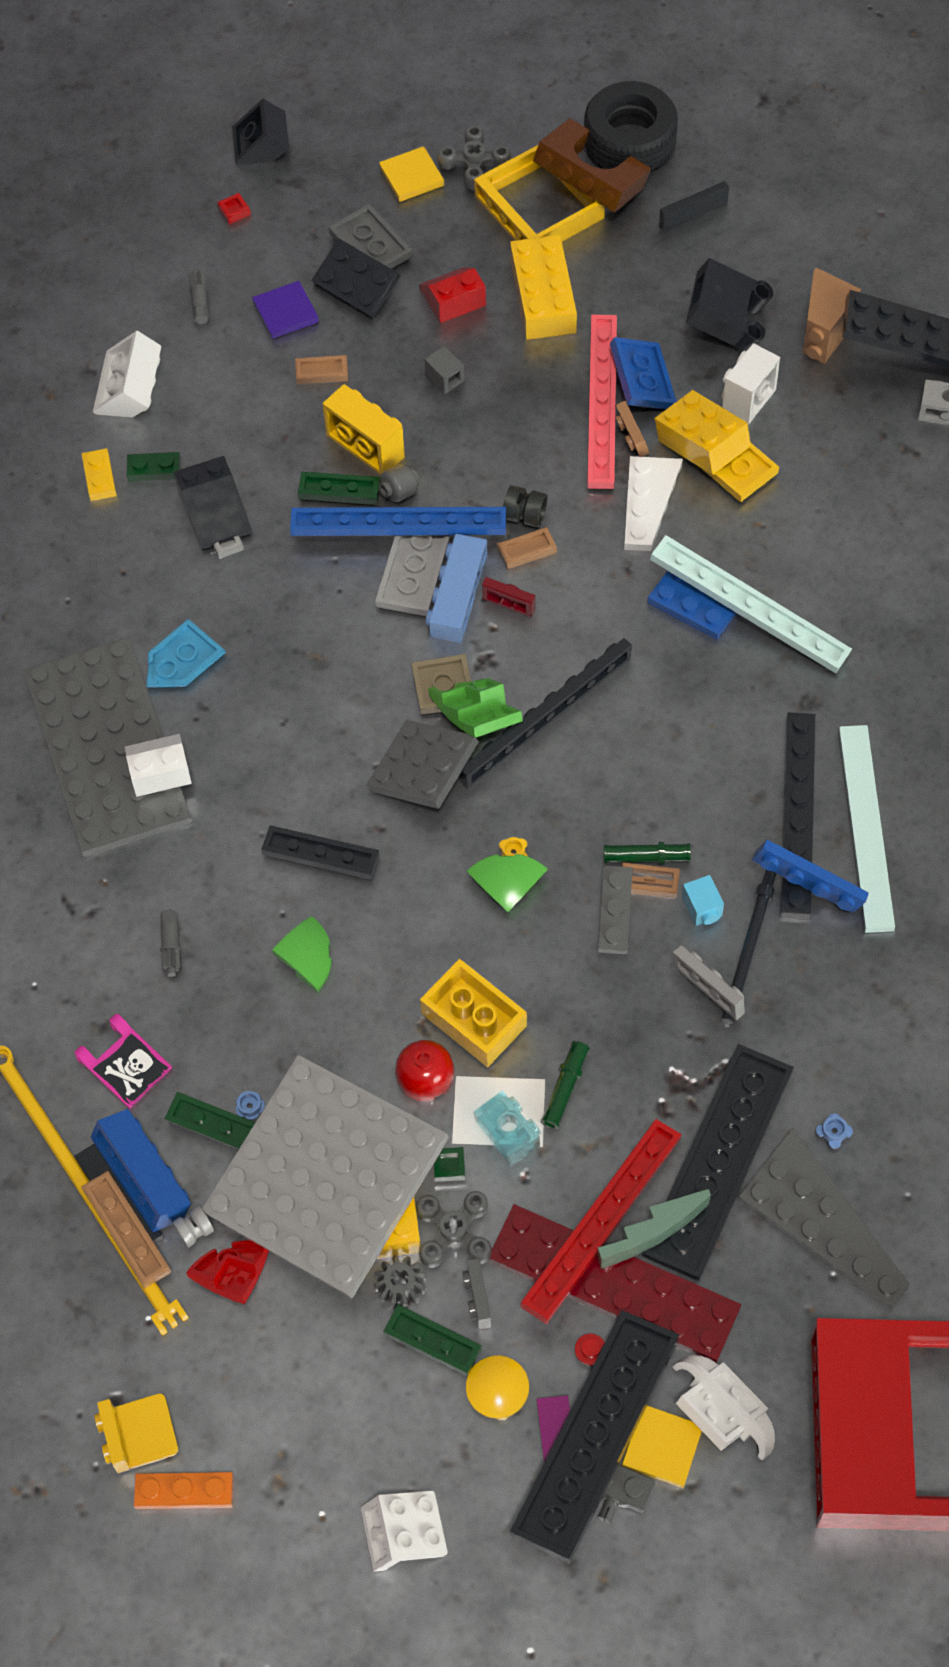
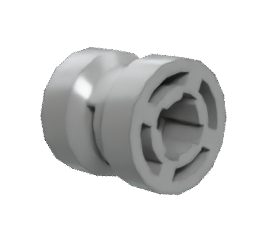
[172,1205,214,1248]

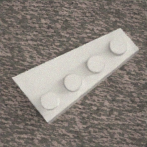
[624,456,683,551]

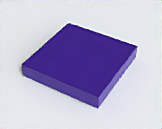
[252,281,319,339]

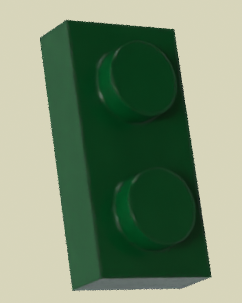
[126,452,181,482]

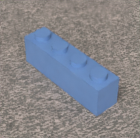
[426,534,487,643]

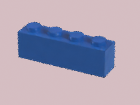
[90,1109,191,1232]

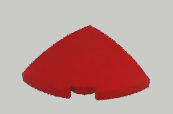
[186,1240,269,1304]

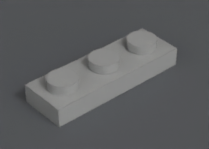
[673,945,745,1021]

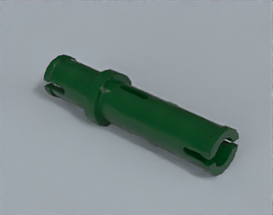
[604,842,691,864]
[540,1041,590,1129]

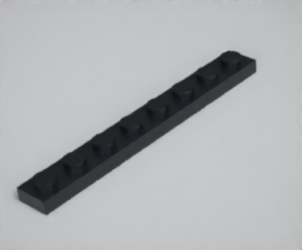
[460,638,632,789]
[781,712,816,919]

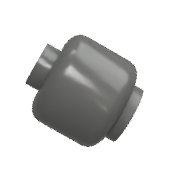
[379,463,419,503]

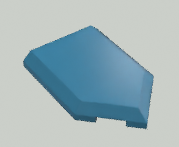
[146,619,226,688]

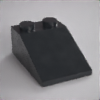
[174,456,253,549]

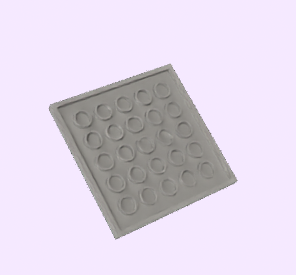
[202,1055,449,1299]

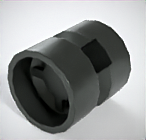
[503,485,548,528]

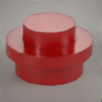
[575,1334,605,1366]

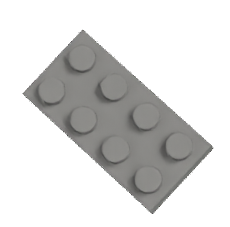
[375,535,452,617]

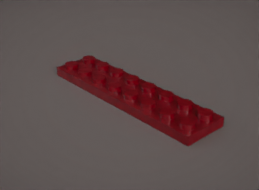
[488,1204,742,1363]

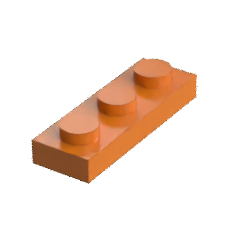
[134,1472,233,1509]

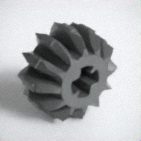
[374,1255,427,1309]

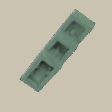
[597,1189,711,1269]

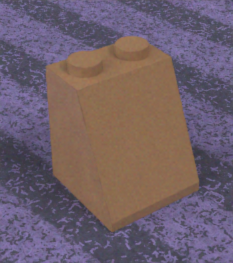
[803,268,861,364]

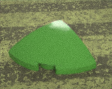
[467,854,548,912]
[272,916,332,992]

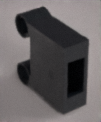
[686,258,774,353]

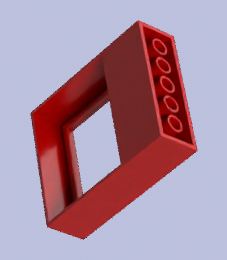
[811,1318,949,1531]

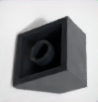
[232,99,289,165]

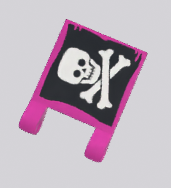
[74,1014,173,1110]

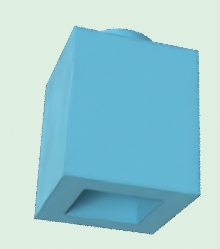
[682,875,724,926]

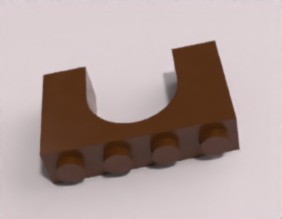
[533,118,651,213]

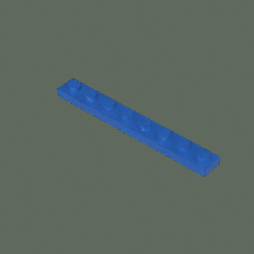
[290,507,506,536]

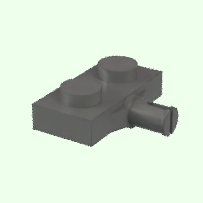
[598,1465,656,1524]

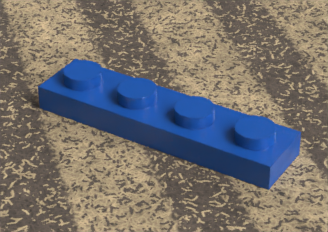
[752,840,869,913]

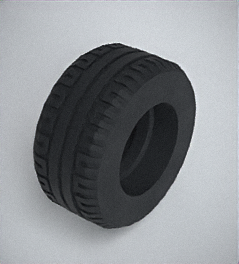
[584,81,678,171]

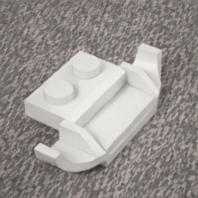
[673,1355,775,1460]

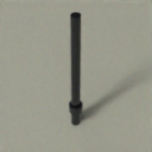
[722,870,777,1024]

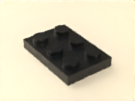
[311,238,401,319]

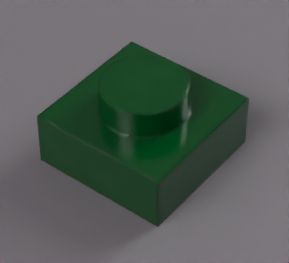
[434,1147,465,1182]

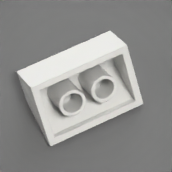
[93,331,161,418]

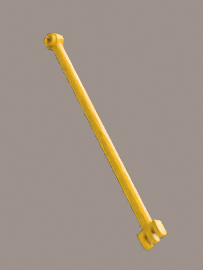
[0,1046,189,1336]

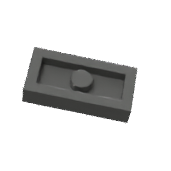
[462,1258,491,1329]

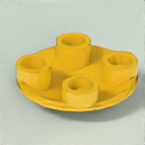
[466,1355,529,1420]

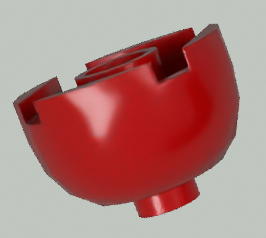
[395,1040,455,1102]

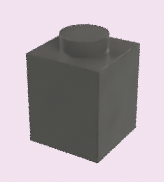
[424,346,465,394]

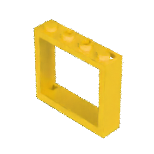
[474,145,605,242]

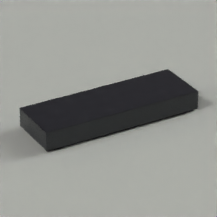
[659,181,729,232]

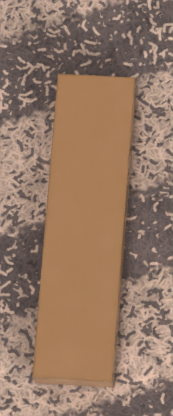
[81,1171,171,1289]

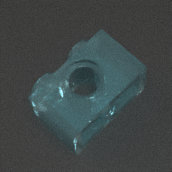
[473,1091,541,1167]

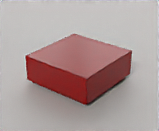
[217,193,251,224]

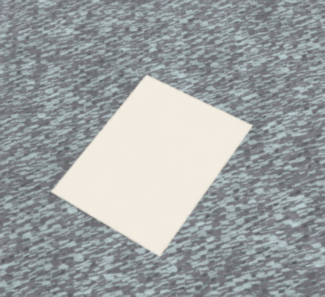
[452,1076,545,1147]

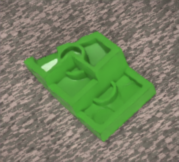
[428,678,523,738]

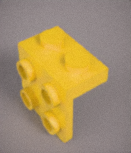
[94,1393,179,1473]

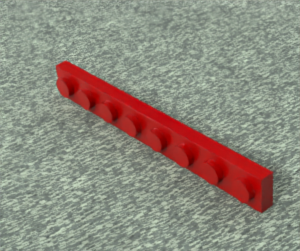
[520,1119,682,1324]

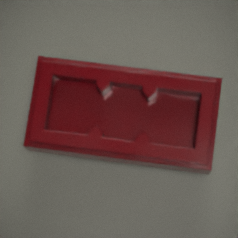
[482,577,536,617]

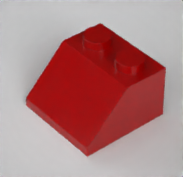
[419,267,486,323]

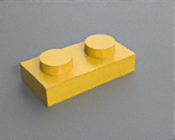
[82,448,117,501]

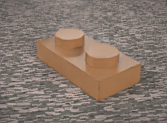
[615,401,650,457]

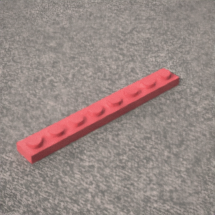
[588,315,617,489]

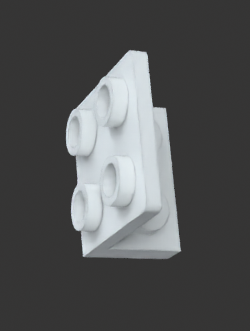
[360,1491,448,1572]

